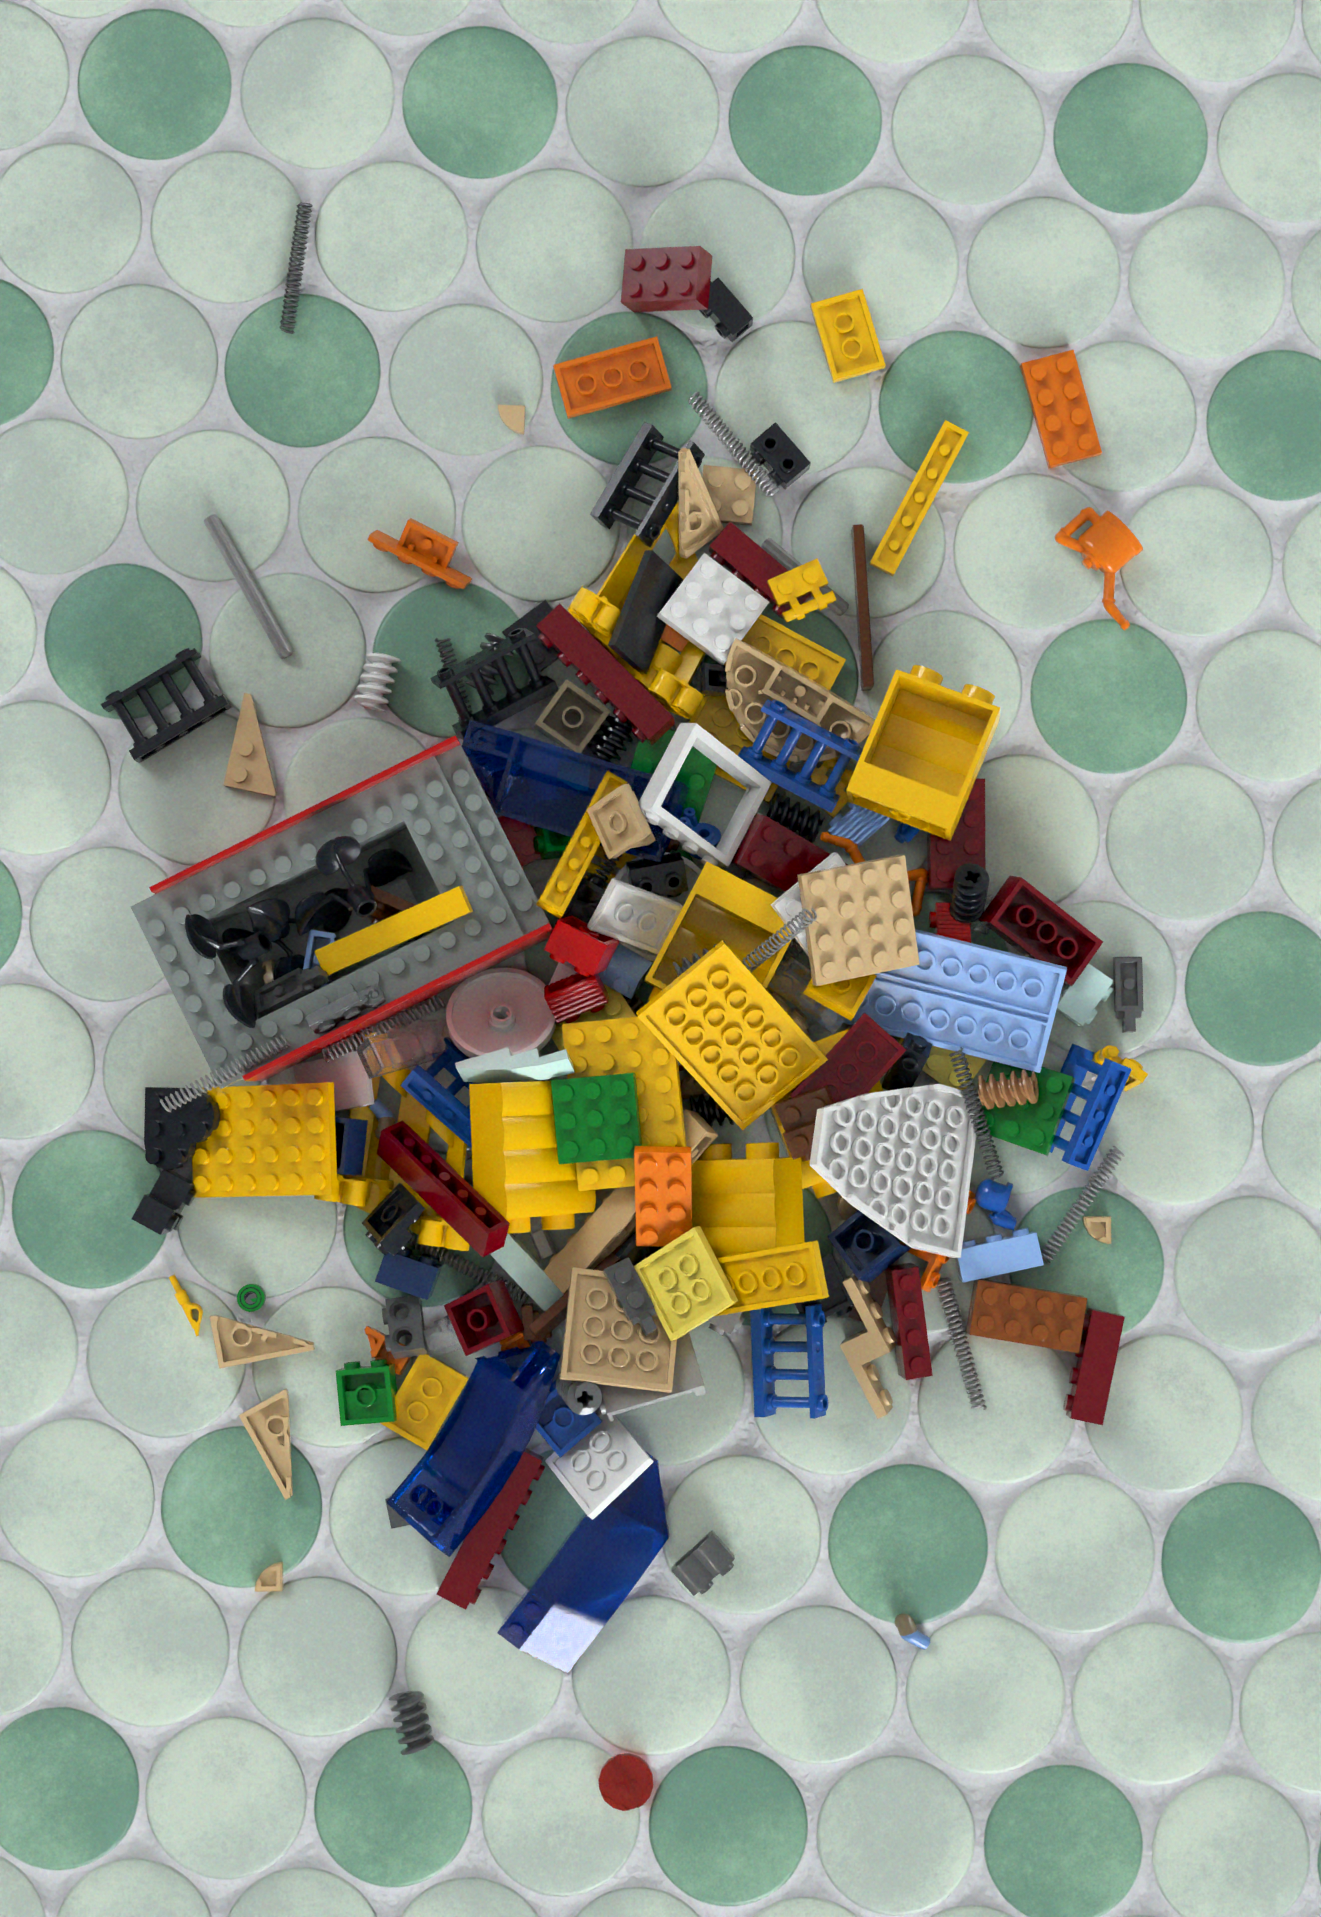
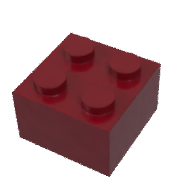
[444,1279,525,1356]

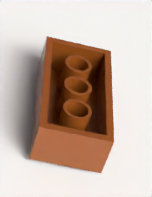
[966,1279,1087,1353]

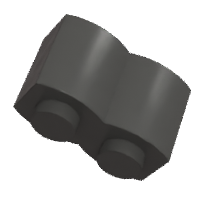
[672,1530,735,1596]

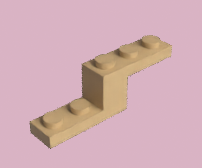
[840,1274,896,1419]

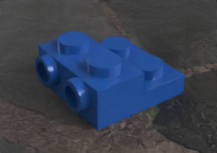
[525,1380,603,1458]

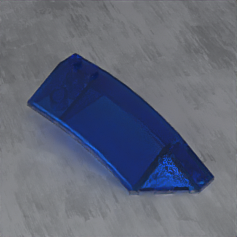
[462,720,689,863]
[386,1340,561,1557]
[497,1451,670,1673]

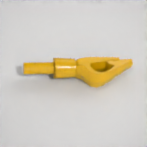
[168,1274,203,1337]

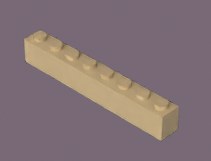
[544,1109,718,1294]

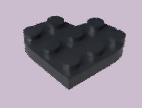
[144,1087,220,1170]

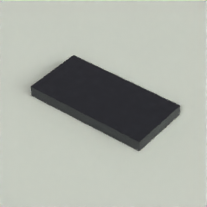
[608,550,683,674]

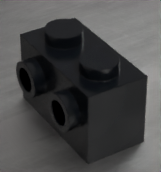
[750,422,811,490]
[626,852,689,897]

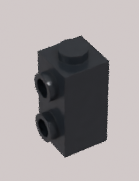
[699,277,753,342]
[882,1033,932,1090]

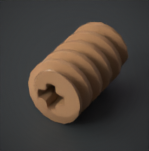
[978,1070,1039,1109]

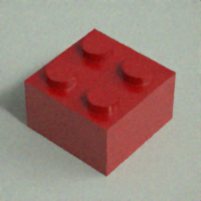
[544,915,620,977]

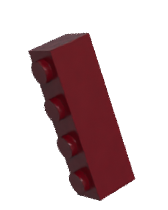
[709,522,812,619]
[885,1263,933,1380]
[1064,1308,1125,1425]

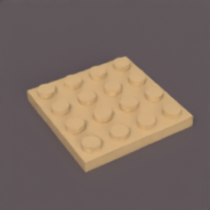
[797,855,920,986]
[559,1267,677,1393]

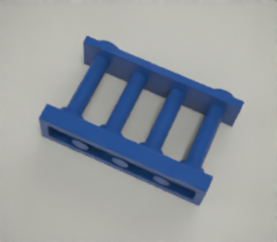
[738,699,863,813]
[400,1037,483,1148]
[1050,1043,1132,1171]
[750,1304,829,1419]

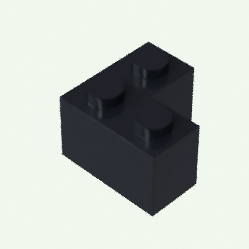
[132,1169,196,1235]

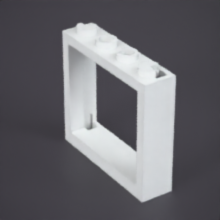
[638,723,772,867]

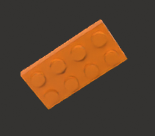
[553,336,672,419]
[1020,349,1102,469]
[634,1146,692,1246]

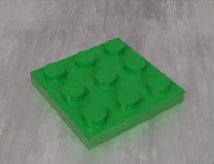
[626,729,717,823]
[977,1061,1075,1156]
[551,1073,642,1164]

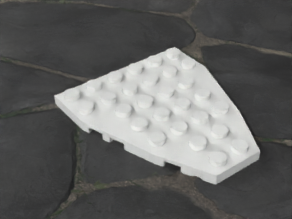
[809,1084,980,1258]

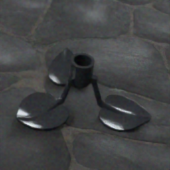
[295,836,413,936]
[246,887,352,980]
[185,914,272,1028]

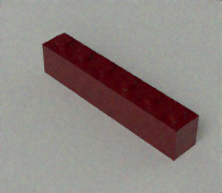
[536,604,675,746]
[377,1120,510,1257]
[436,1442,545,1610]

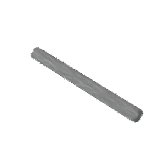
[204,514,293,659]

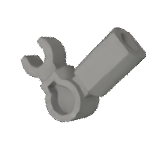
[511,1216,557,1260]

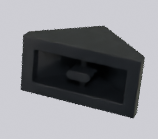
[700,663,728,697]

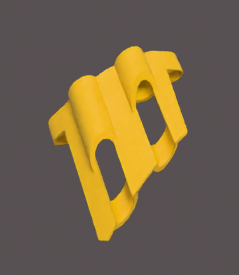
[567,502,706,719]
[314,1032,470,1251]

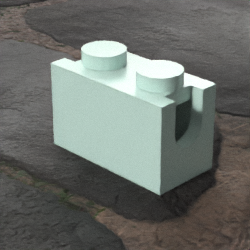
[1056,963,1113,1026]

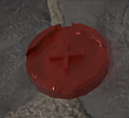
[598,1753,653,1811]

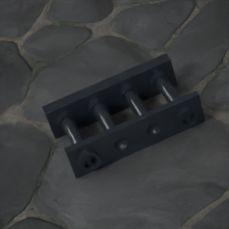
[590,422,705,547]
[430,628,559,741]
[101,648,232,763]

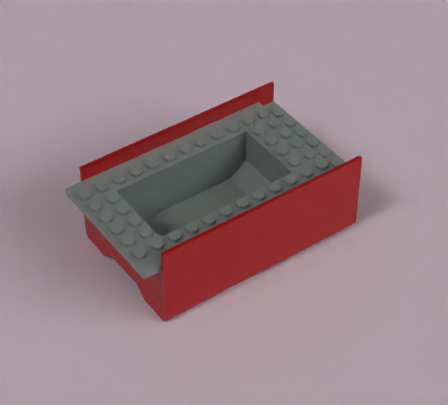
[131,735,553,1089]

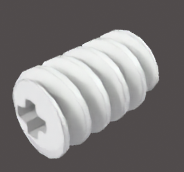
[354,653,401,713]

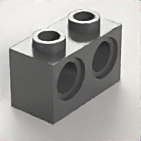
[382,1295,428,1359]

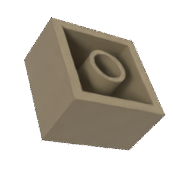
[534,679,611,759]

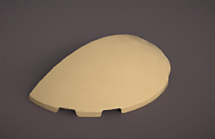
[725,638,875,762]

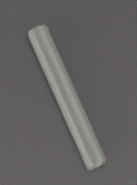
[761,538,849,616]

